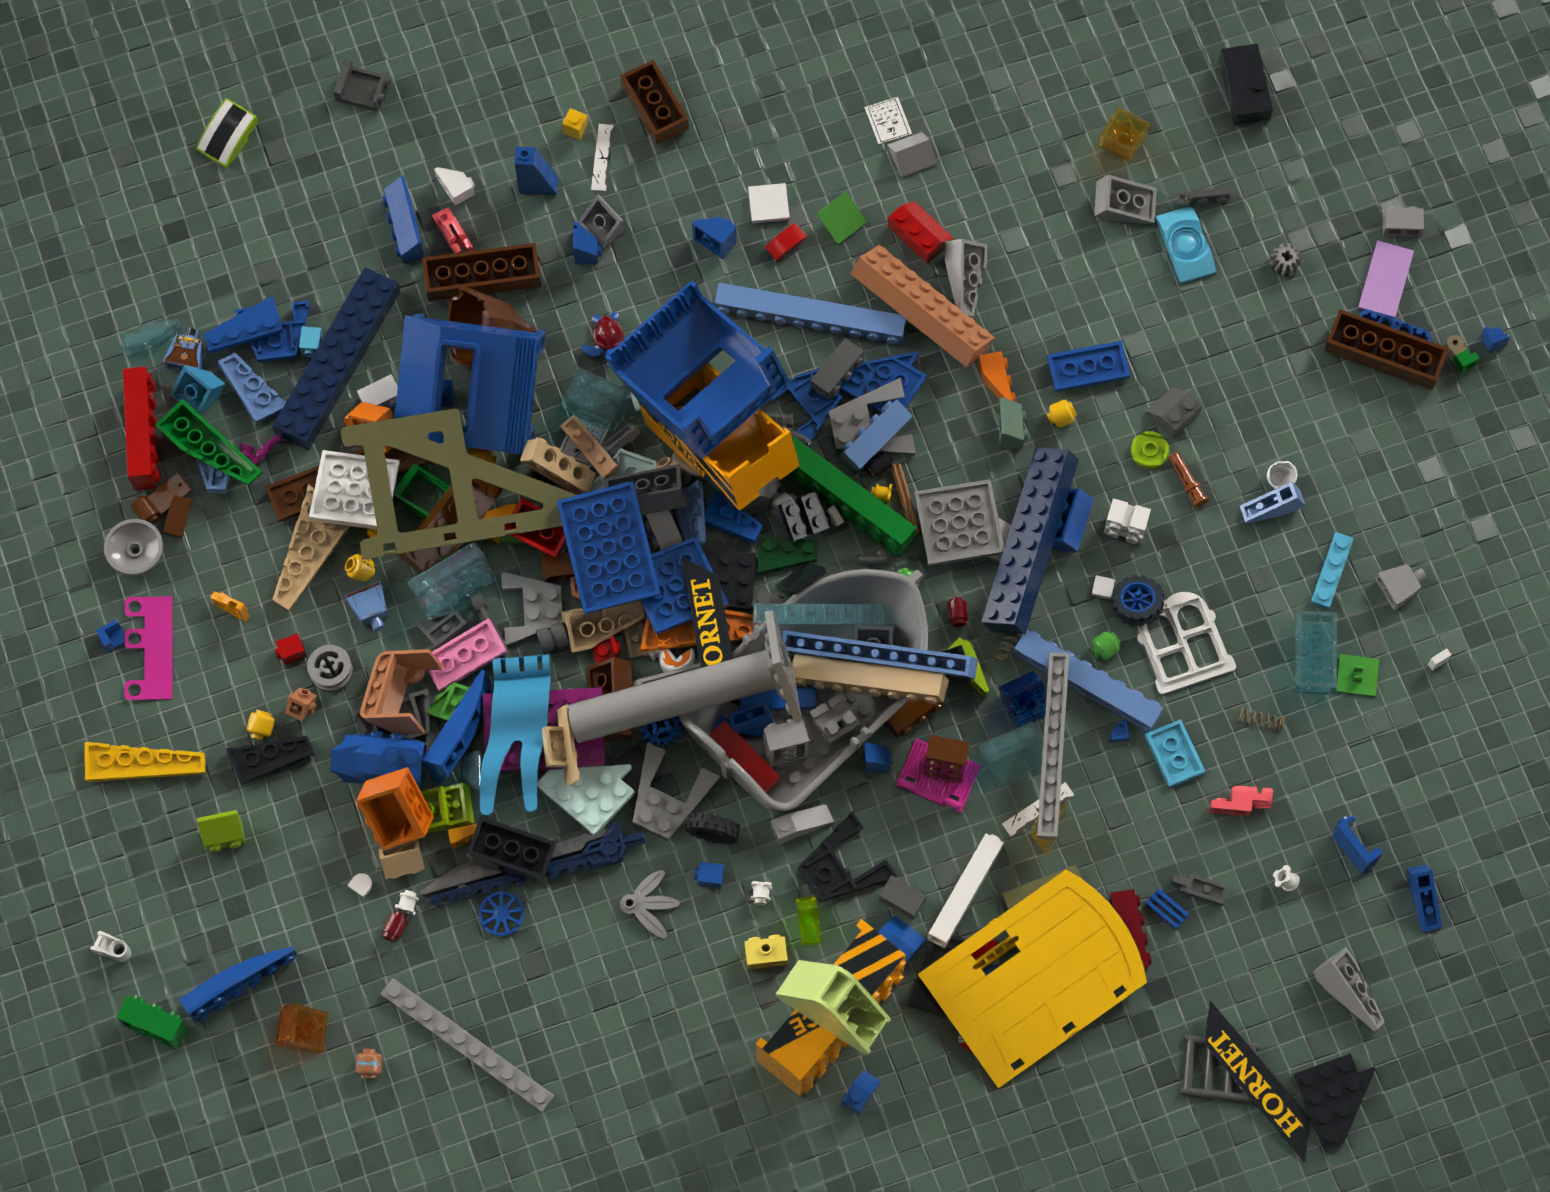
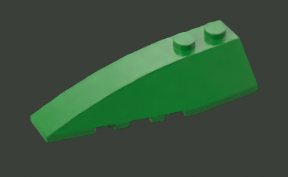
[155,399,263,486]

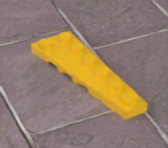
[85,742,206,782]

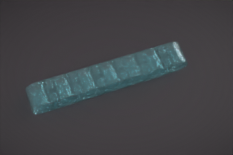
[753,603,885,624]

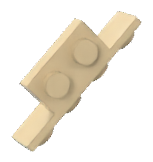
[542,705,580,786]

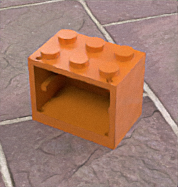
[356,767,434,850]

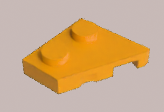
[210,591,250,623]

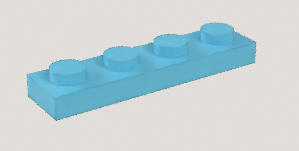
[1310,532,1354,610]

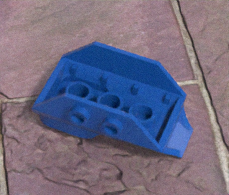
[331,731,425,790]

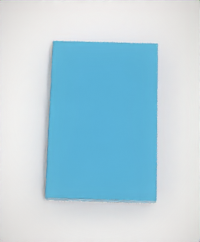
[1144,719,1206,788]

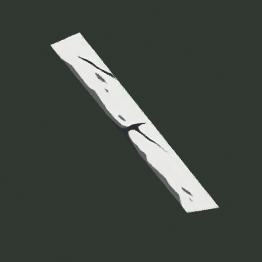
[591,124,614,191]
[1002,782,1074,836]

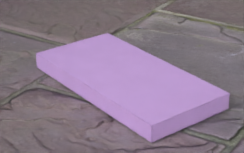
[1357,240,1414,319]

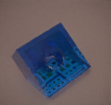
[998,671,1047,729]

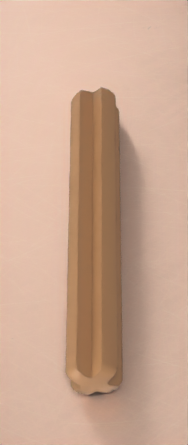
[891,463,921,535]

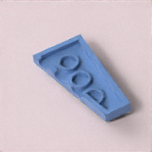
[218,353,286,424]

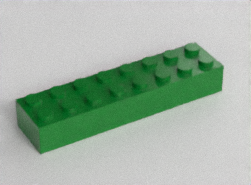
[786,436,916,558]

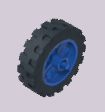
[1112,575,1164,627]

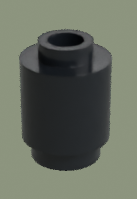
[864,450,893,478]

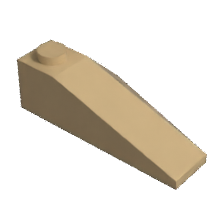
[561,600,645,652]

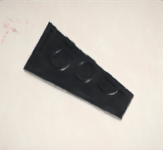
[226,736,315,786]

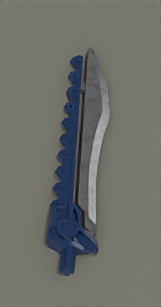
[420,821,645,906]

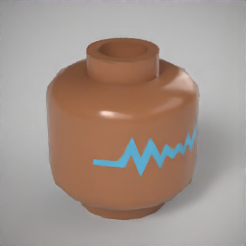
[355,1049,382,1078]

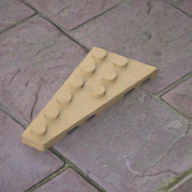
[273,484,351,612]

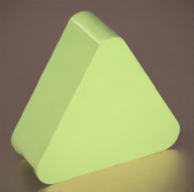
[776,960,891,1055]

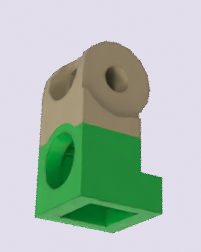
[1445,335,1479,374]

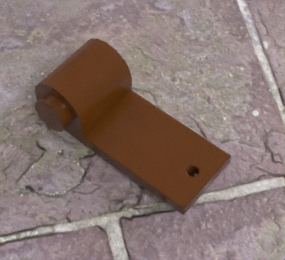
[130,473,192,525]

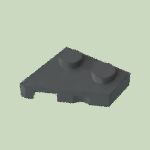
[414,610,468,649]

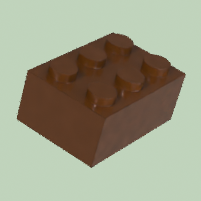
[923,735,970,783]

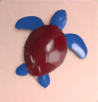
[582,312,624,358]

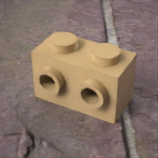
[379,840,425,879]

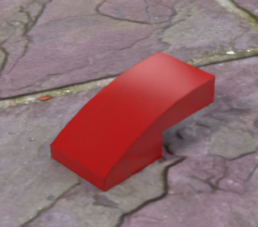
[765,223,808,262]

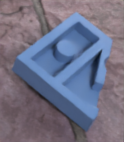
[196,459,230,494]

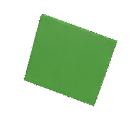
[817,191,867,244]
[1336,654,1379,697]

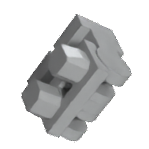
[809,692,861,744]

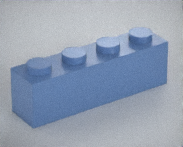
[840,400,913,471]

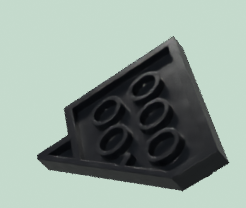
[1293,1053,1376,1152]

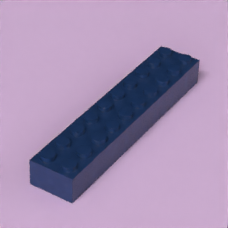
[273,267,400,450]
[981,448,1079,635]

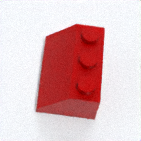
[888,201,954,264]
[504,498,567,558]

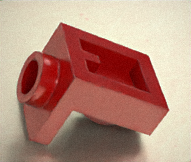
[592,635,622,663]

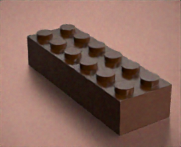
[422,243,542,302]
[1324,309,1449,390]
[397,479,503,580]

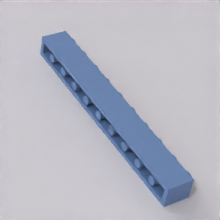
[714,283,906,345]
[782,630,978,679]

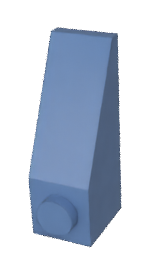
[1240,482,1306,523]

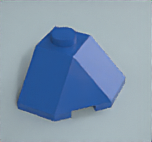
[573,222,602,264]

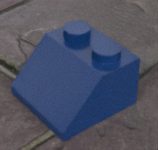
[692,217,737,259]
[878,915,927,969]

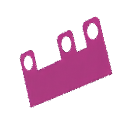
[125,596,172,700]

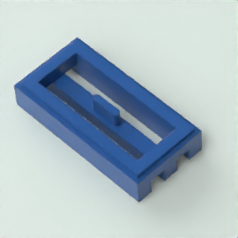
[1145,888,1189,930]

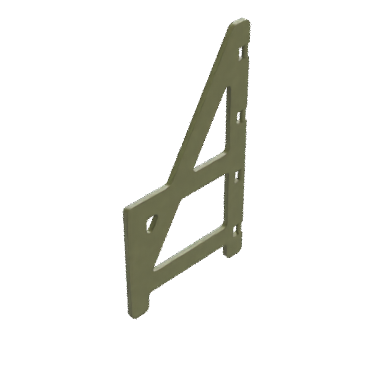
[341,409,576,559]

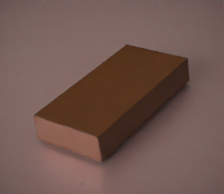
[163,495,193,537]

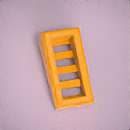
[448,824,477,849]

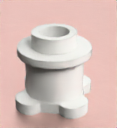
[1273,865,1299,892]
[751,881,772,905]
[395,890,419,915]

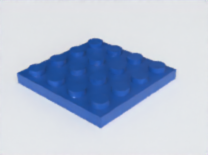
[640,537,728,635]

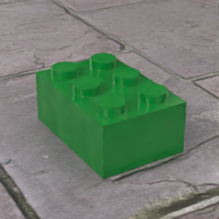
[116,995,188,1050]

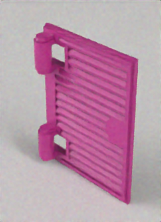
[895,738,982,813]

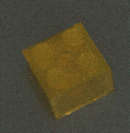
[1098,107,1151,163]

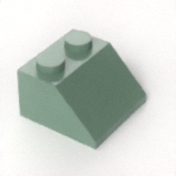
[998,398,1027,448]

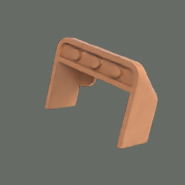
[360,649,443,734]

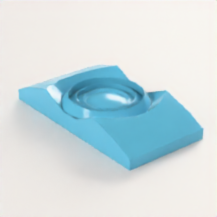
[1155,206,1217,284]

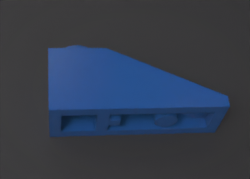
[1406,864,1442,932]

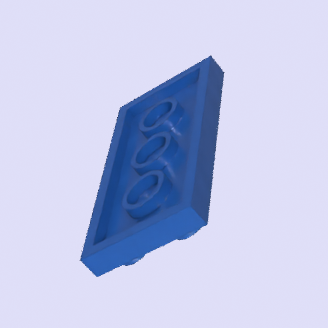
[1047,341,1131,392]

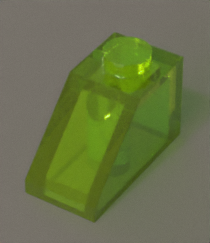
[795,896,821,945]

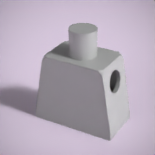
[1375,564,1427,611]

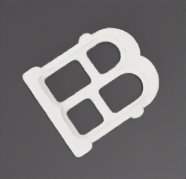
[1137,592,1236,695]

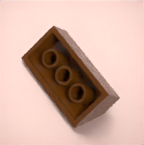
[587,657,634,743]

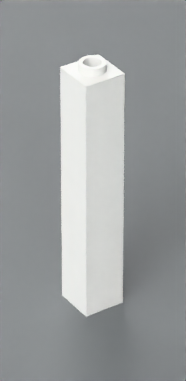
[927,834,1003,949]

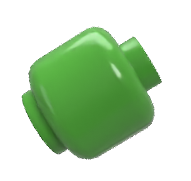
[1091,631,1121,661]

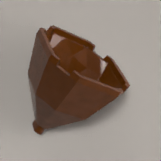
[447,286,537,370]

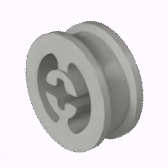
[307,645,353,691]

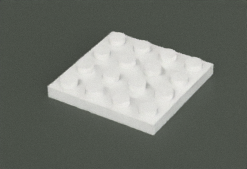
[309,450,400,530]

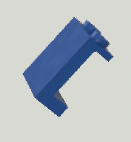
[1332,815,1383,874]

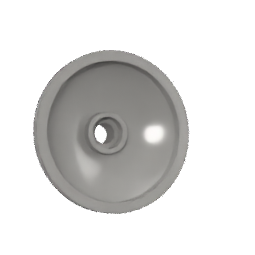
[104,519,163,575]

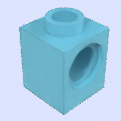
[299,326,323,358]

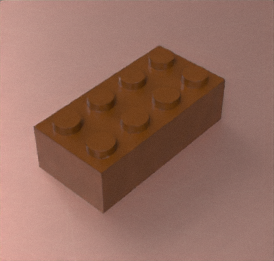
[620,60,689,145]

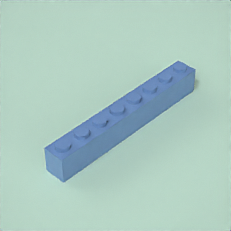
[1013,630,1163,732]

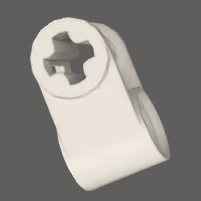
[90,931,132,962]

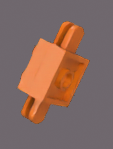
[344,402,394,453]

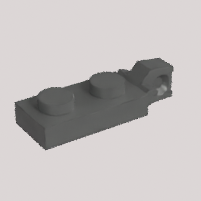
[1177,187,1231,207]
[1171,873,1229,906]

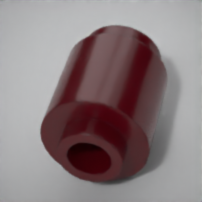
[947,597,968,628]
[382,911,408,943]

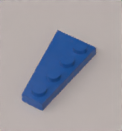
[204,296,283,353]

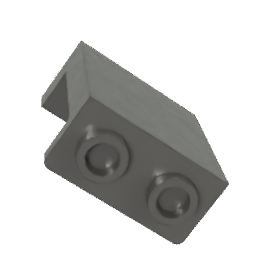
[333,60,391,111]

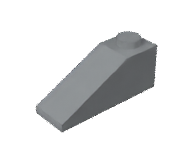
[771,804,834,845]

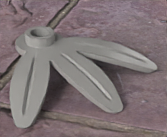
[620,870,680,939]

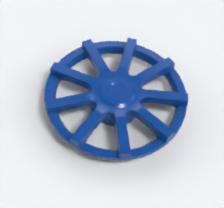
[479,891,524,936]

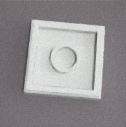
[748,183,790,224]

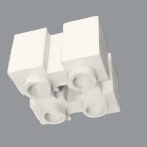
[1104,499,1151,544]

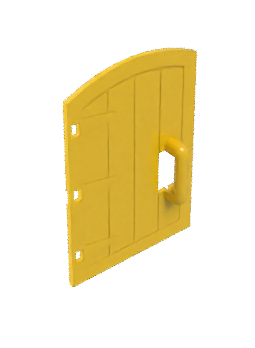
[918,870,1147,1088]

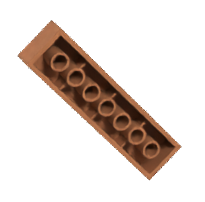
[850,245,995,367]

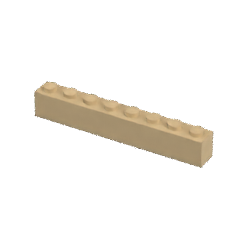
[792,654,949,704]

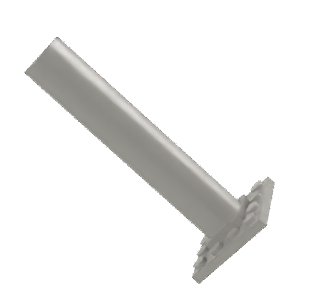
[568,610,802,743]

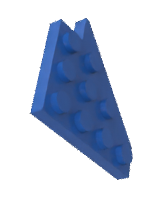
[840,352,927,414]

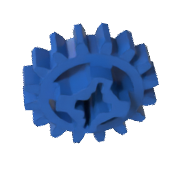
[640,716,682,748]

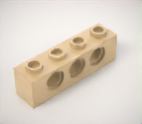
[520,438,596,495]

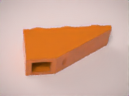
[978,351,1016,402]

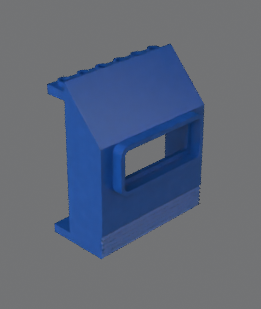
[605,281,790,459]
[395,314,546,454]

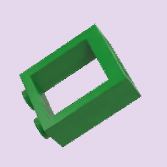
[393,463,450,519]

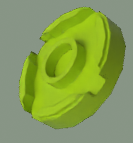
[1131,431,1169,469]

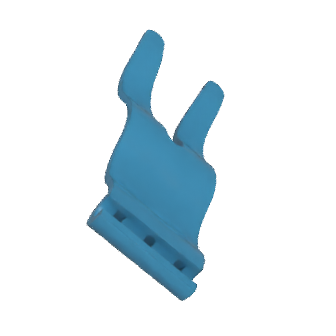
[480,654,551,817]

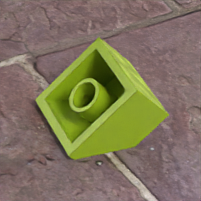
[197,810,246,853]

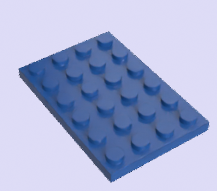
[557,481,661,614]

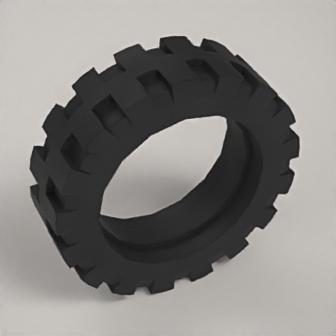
[685,813,741,844]

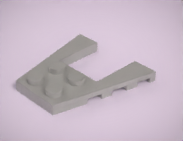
[829,378,916,454]
[632,743,720,840]

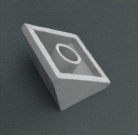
[887,132,937,178]
[578,195,624,248]

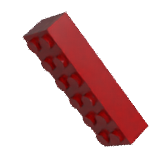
[123,367,160,490]

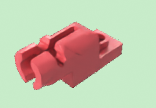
[432,207,473,253]
[1209,786,1273,817]

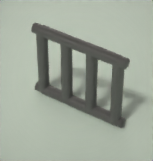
[1180,1035,1260,1103]

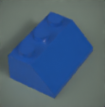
[1052,488,1094,552]

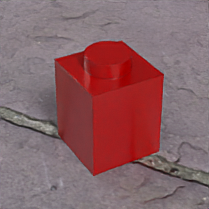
[274,633,307,665]

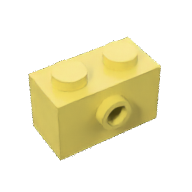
[745,935,788,969]

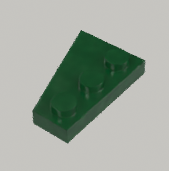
[757,536,819,575]

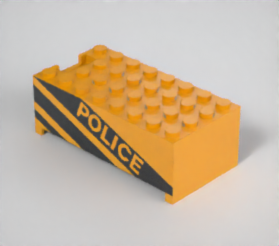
[637,363,800,511]
[756,919,906,1097]

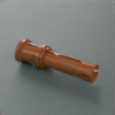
[1169,452,1209,508]

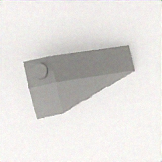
[945,239,987,317]
[1313,947,1385,1031]

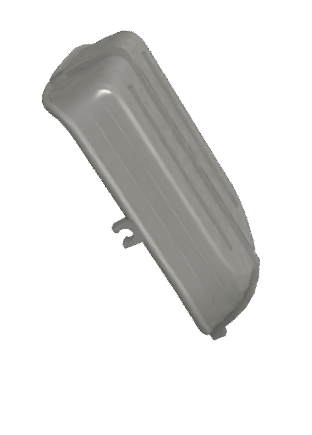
[679,569,928,811]

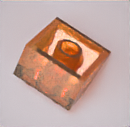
[275,1003,328,1053]

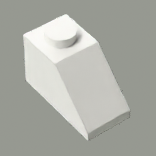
[434,167,475,206]

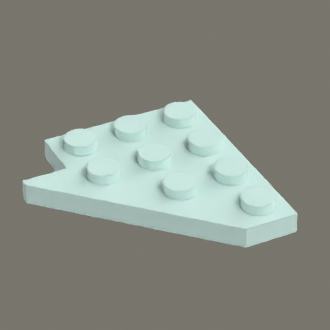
[537,764,635,836]

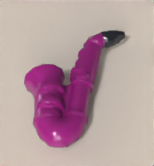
[239,435,291,465]

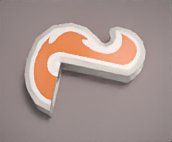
[648,648,695,672]

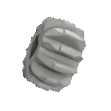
[1270,243,1302,276]

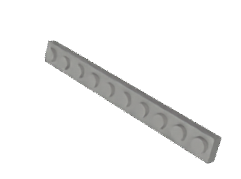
[1037,652,1069,840]
[381,978,555,1113]

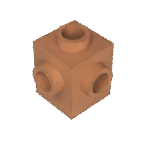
[285,687,317,721]

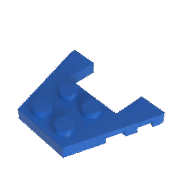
[235,301,310,363]
[770,369,842,441]

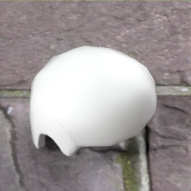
[1266,461,1298,489]

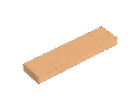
[560,414,620,479]

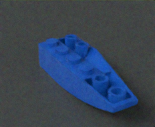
[422,670,491,785]
[179,947,297,1023]

